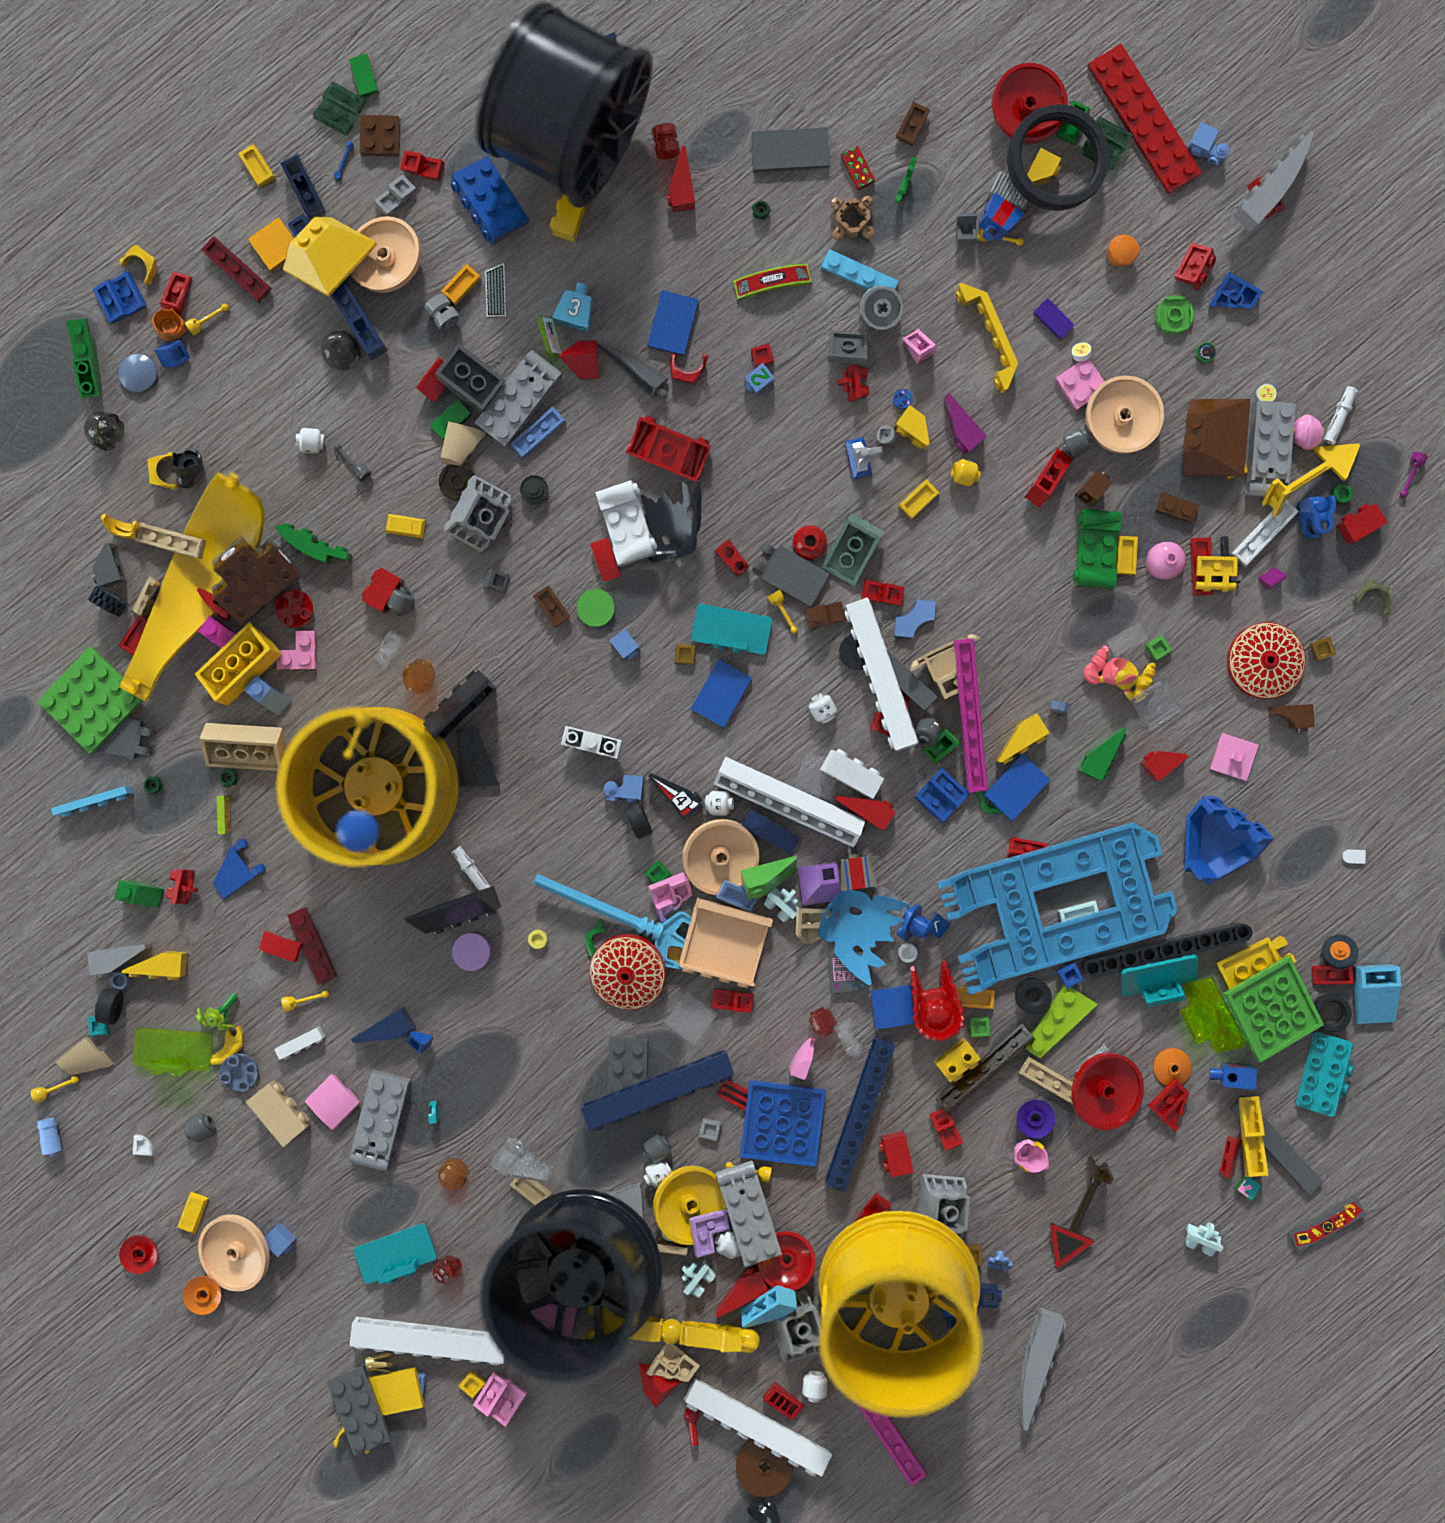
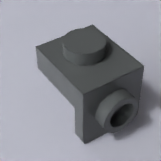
[956,213,978,245]

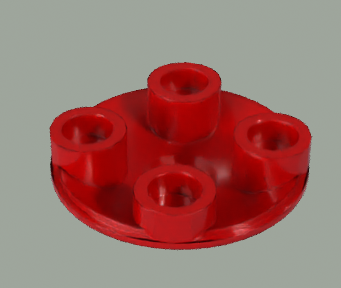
[275,590,313,628]

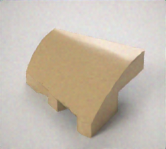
[441,422,486,466]
[132,576,160,617]
[55,1037,114,1075]
[647,1343,700,1382]

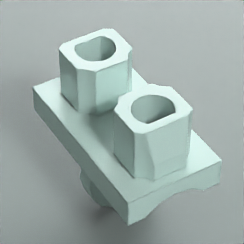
[764,887,800,922]
[1185,1222,1223,1256]
[682,1259,716,1298]

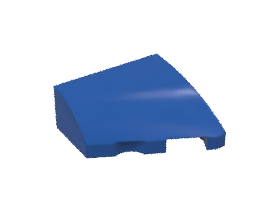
[1209,272,1263,309]

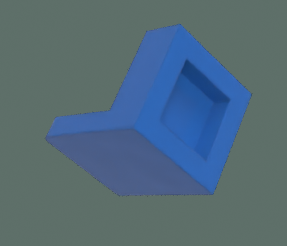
[154,340,190,367]

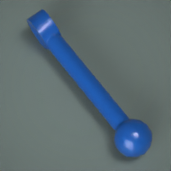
[334,141,354,180]

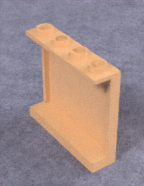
[678,898,773,988]

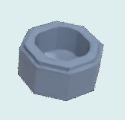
[1049,700,1070,714]
[110,971,131,990]

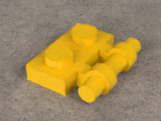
[1196,556,1238,592]

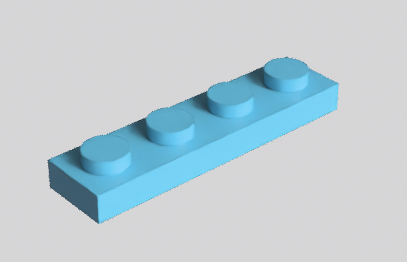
[821,249,898,290]
[51,786,134,818]

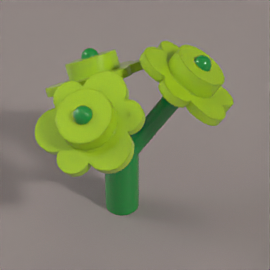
[196,993,239,1032]

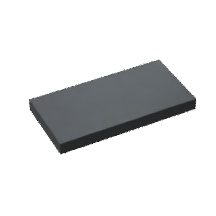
[751,127,830,172]

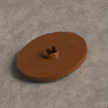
[736,1439,793,1497]

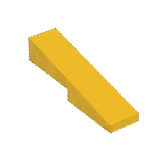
[1238,1096,1269,1177]

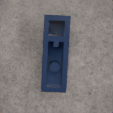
[280,153,325,218]
[741,809,800,854]
[351,1007,415,1043]

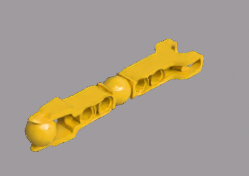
[585,1305,760,1353]

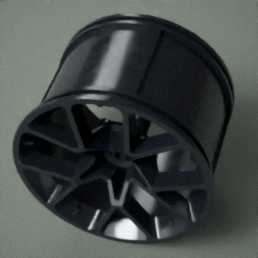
[476,1,653,208]
[480,1189,662,1383]

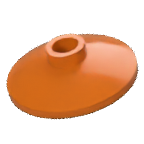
[1153,1048,1192,1086]
[183,1276,222,1315]

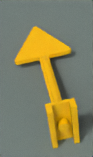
[1262,444,1360,517]

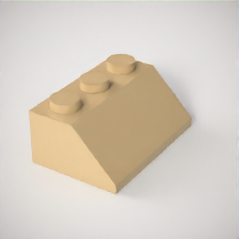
[246,1080,310,1147]

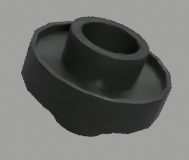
[520,475,549,504]

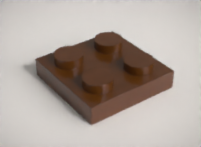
[360,115,400,157]

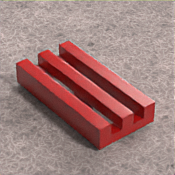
[717,1080,748,1111]

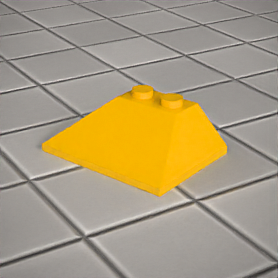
[283,217,377,297]

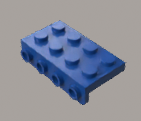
[450,156,529,245]

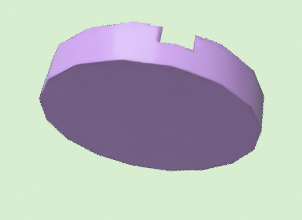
[452,933,491,971]

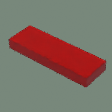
[1190,537,1214,596]

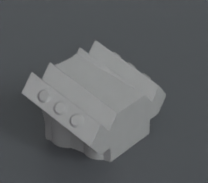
[444,475,511,552]
[917,1174,970,1238]
[769,1290,821,1363]

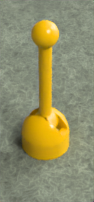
[977,228,1024,246]
[185,303,229,336]
[767,590,798,634]
[344,710,373,759]
[281,991,329,1013]
[31,1076,79,1104]
[725,1162,772,1183]

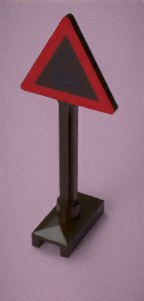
[1050,1156,1114,1268]

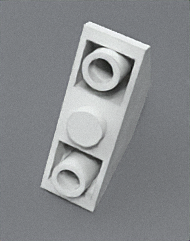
[561,726,622,759]

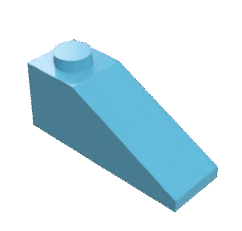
[741,1285,797,1328]

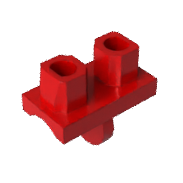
[838,364,869,402]
[166,869,199,904]

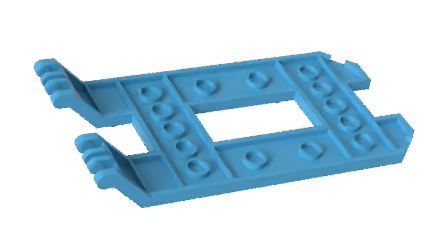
[937,823,1178,994]

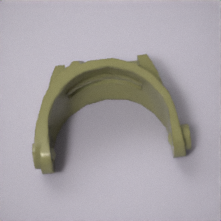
[1353,580,1393,616]

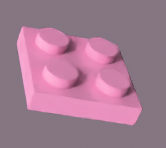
[1054,359,1105,411]

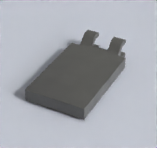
[752,543,830,607]
[78,718,155,759]

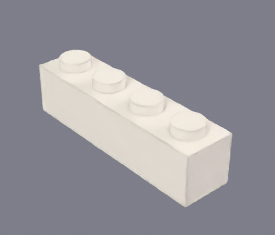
[274,1026,325,1060]

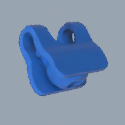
[1297,496,1336,539]

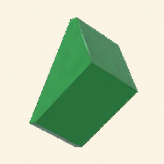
[922,729,960,764]

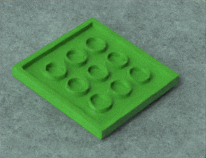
[37,646,144,754]
[1223,956,1324,1063]

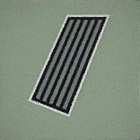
[485,263,506,317]

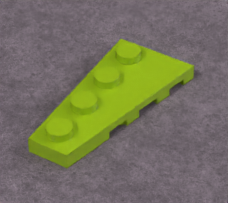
[1025,984,1098,1058]

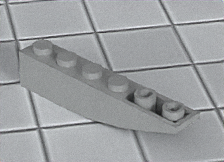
[1233,131,1314,232]
[1019,1307,1066,1431]

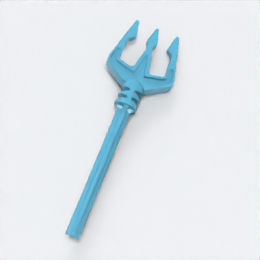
[533,874,700,973]

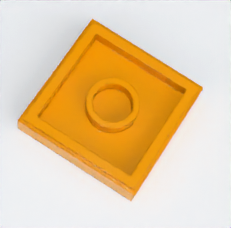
[248,217,294,272]

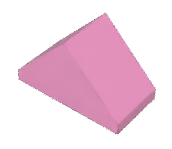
[902,329,937,365]

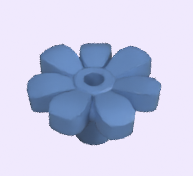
[988,1251,1013,1271]

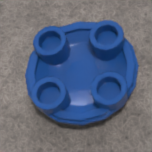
[337,811,378,852]

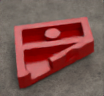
[1148,1078,1190,1132]

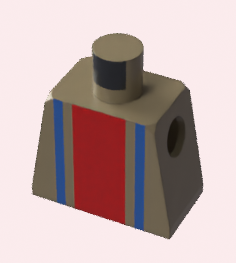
[839,846,877,891]

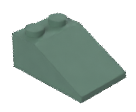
[821,514,885,586]

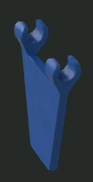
[213,839,266,899]

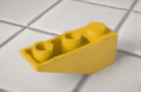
[996,713,1049,764]
[122,951,188,980]

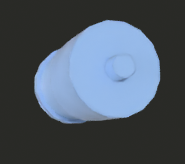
[37,1118,62,1156]

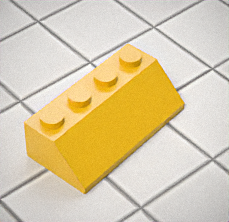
[195,622,282,706]

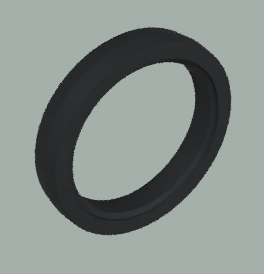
[1007,104,1110,211]

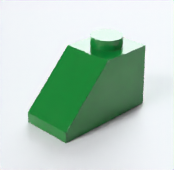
[114,879,164,908]

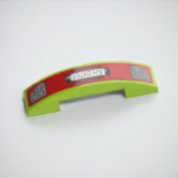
[733,264,812,300]

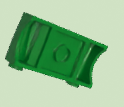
[1073,509,1122,590]

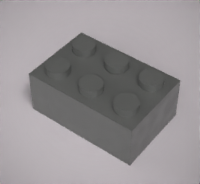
[434,343,505,413]

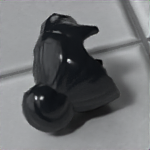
[171,449,203,489]

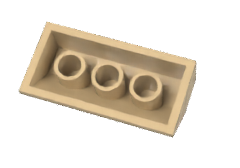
[200,723,285,771]

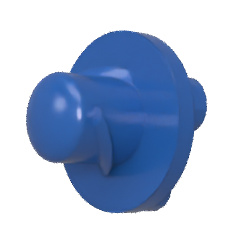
[897,904,933,941]

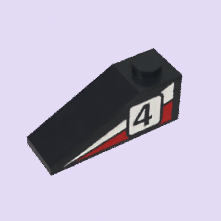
[648,773,703,820]

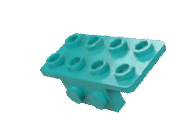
[691,604,772,655]
[1121,955,1198,1008]
[1296,1032,1355,1117]
[354,1223,437,1284]

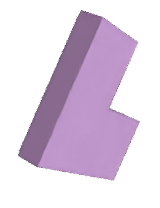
[689,1209,730,1258]

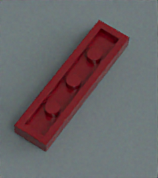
[201,236,272,303]
[287,907,337,985]

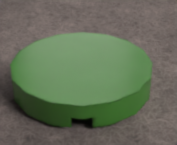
[1155,295,1195,335]
[577,589,615,627]

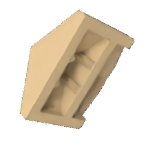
[796,908,831,943]

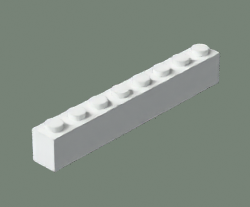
[845,597,919,752]
[713,757,866,847]
[350,1317,505,1365]
[684,1377,832,1477]

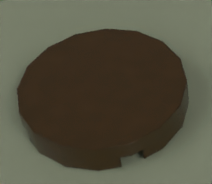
[438,464,476,502]

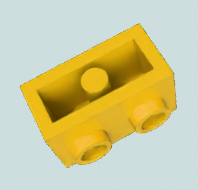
[934,1038,981,1082]

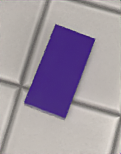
[1033,298,1074,340]

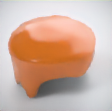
[1106,234,1141,268]
[152,308,187,341]

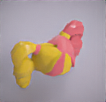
[1083,645,1156,702]

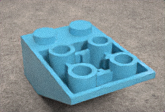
[1353,964,1401,1024]

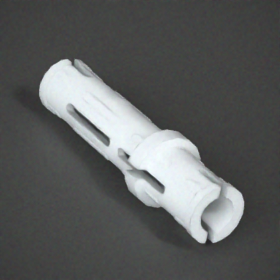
[1323,386,1358,445]
[451,846,490,890]

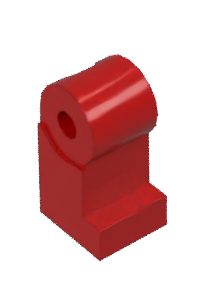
[714,539,749,577]

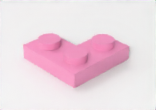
[277,631,317,670]

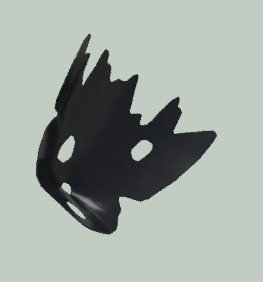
[641,480,702,562]

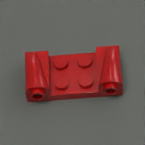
[626,415,712,482]

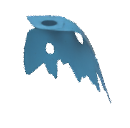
[818,891,910,985]

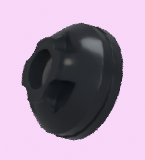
[747,1499,780,1523]

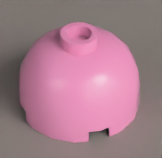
[1146,542,1186,580]

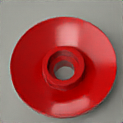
[119,1235,158,1274]

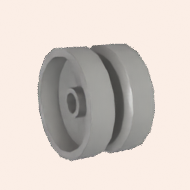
[860,286,903,330]

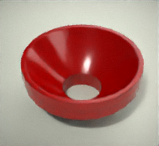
[792,525,827,560]

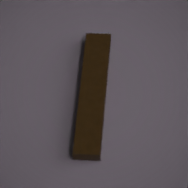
[935,1024,1035,1115]

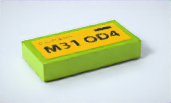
[217,795,231,834]

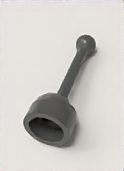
[334,444,372,482]

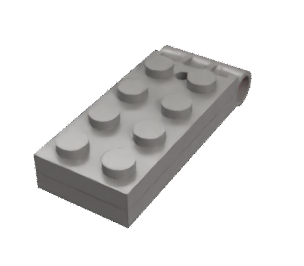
[475,350,563,448]
[1245,400,1296,497]
[349,1070,411,1172]
[715,1160,782,1267]

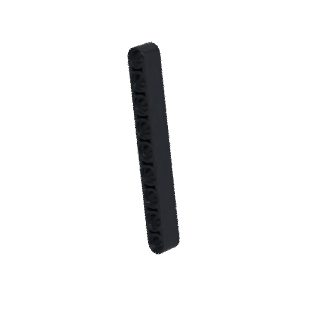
[1081,922,1253,977]

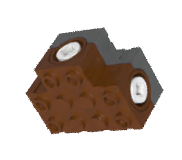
[212,536,300,625]

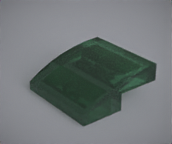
[313,81,366,136]
[1079,116,1133,171]

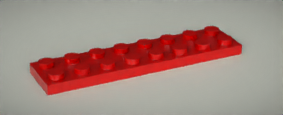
[1087,43,1202,195]

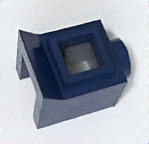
[977,1283,1002,1308]

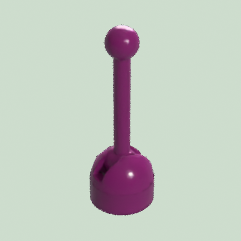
[1400,452,1428,498]

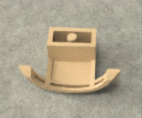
[910,634,981,699]

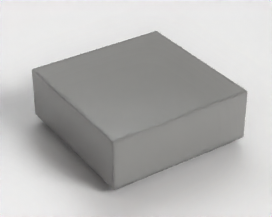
[698,1117,721,1142]

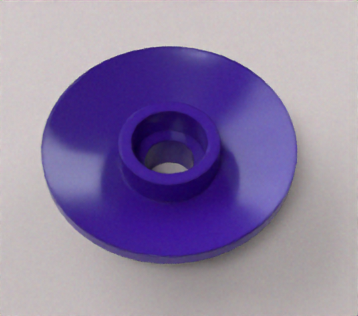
[1016,1099,1055,1138]

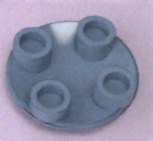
[118,354,158,393]
[219,1054,259,1092]

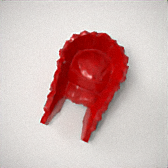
[910,961,965,1041]

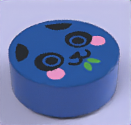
[893,389,913,410]

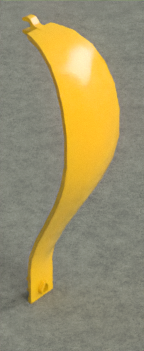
[119,473,265,701]

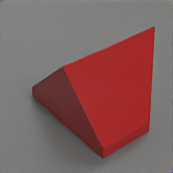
[558,340,599,380]
[639,1363,683,1408]

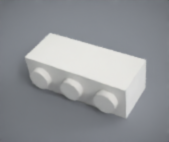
[820,749,884,799]

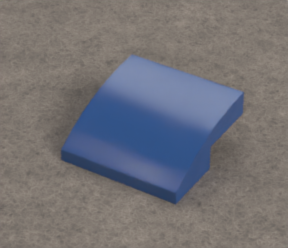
[93,271,147,324]
[914,768,970,823]
[870,984,915,1029]

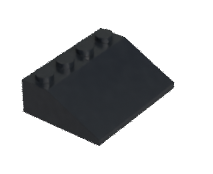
[423,670,496,741]
[405,885,501,935]

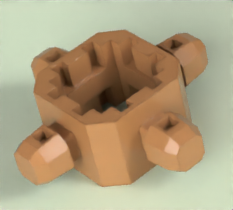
[830,195,875,242]

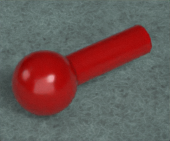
[684,1408,699,1446]

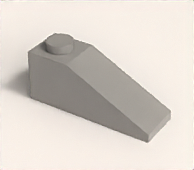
[87,943,152,978]

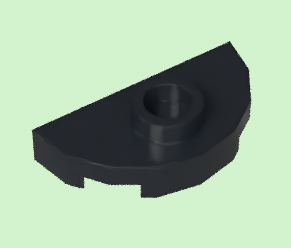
[839,633,864,671]

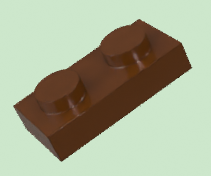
[896,101,930,147]
[1155,492,1199,524]
[533,585,571,628]

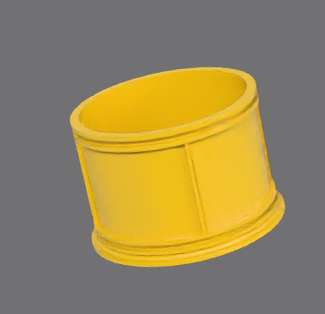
[277,707,459,866]
[819,1211,982,1416]

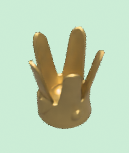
[362,1352,392,1372]

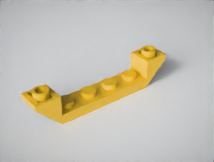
[955,283,1018,394]

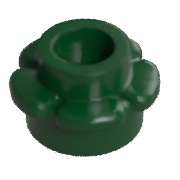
[752,201,771,220]
[219,768,238,787]
[144,776,163,795]

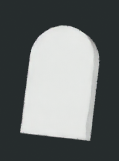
[1342,850,1366,864]

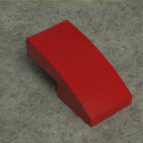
[400,150,445,181]
[590,537,621,582]
[861,580,905,606]
[197,587,232,622]
[258,931,303,962]
[711,988,754,1013]
[929,1108,964,1152]
[853,1192,891,1223]

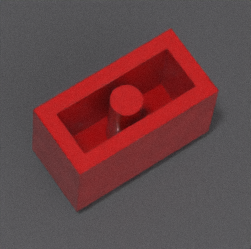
[1336,503,1388,545]
[361,567,404,613]
[879,1131,914,1178]

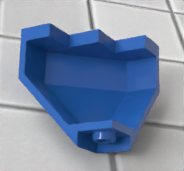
[1185,796,1274,886]

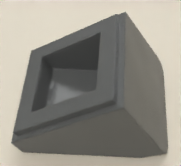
[483,568,510,593]

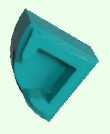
[88,1016,111,1036]
[428,1100,440,1124]

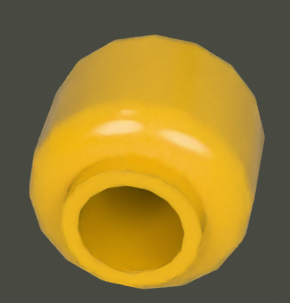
[951,459,981,487]

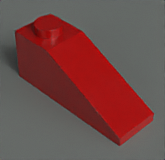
[666,146,696,213]
[1024,448,1073,508]
[834,796,896,831]
[716,1266,769,1318]

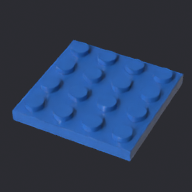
[740,1079,826,1167]

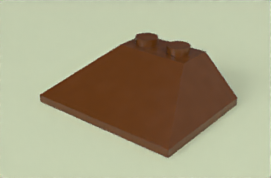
[1184,399,1250,477]

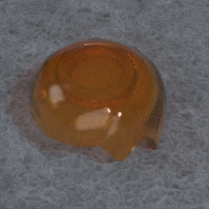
[438,1158,468,1190]

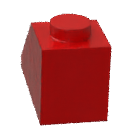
[1140,751,1189,781]

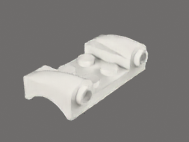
[595,480,657,567]

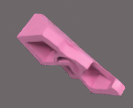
[648,872,693,923]
[789,1037,816,1080]

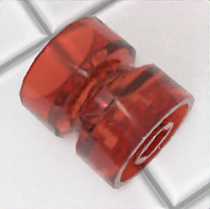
[651,123,680,160]

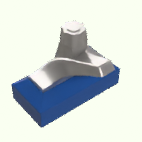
[845,437,883,480]

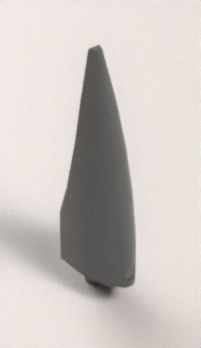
[598,343,668,399]

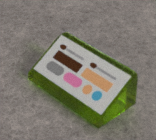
[537,316,562,359]

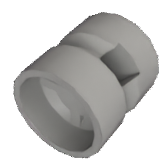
[424,293,460,331]

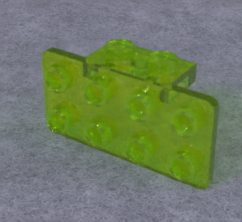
[1180,976,1247,1053]
[133,1027,213,1076]

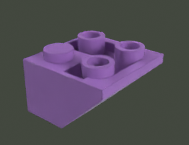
[797,862,840,905]

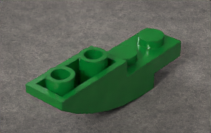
[66,318,101,399]
[275,523,352,564]

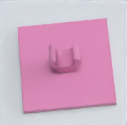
[1210,733,1259,781]

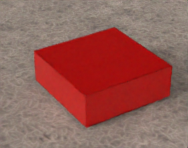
[751,343,774,368]

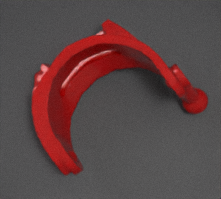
[670,353,709,385]

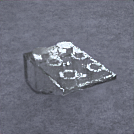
[490,1137,554,1183]

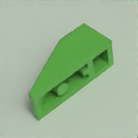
[741,856,797,900]

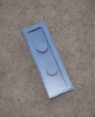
[510,406,566,459]

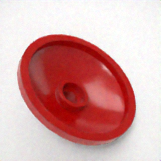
[758,1231,816,1291]

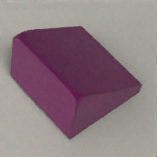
[1259,568,1288,589]

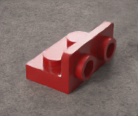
[1174,242,1216,291]

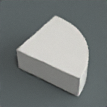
[133,1134,154,1156]

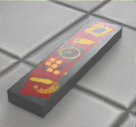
[1288,1197,1366,1252]

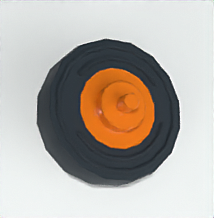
[1322,934,1358,969]

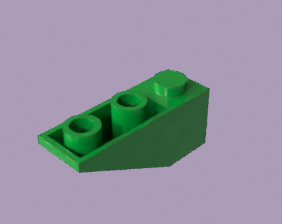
[1077,728,1127,781]

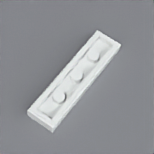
[1230,500,1299,567]

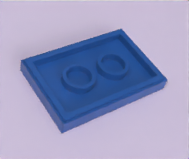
[647,290,699,356]
[691,659,752,728]
[983,753,1050,821]

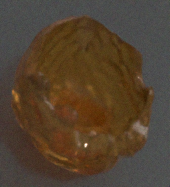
[402,659,435,694]

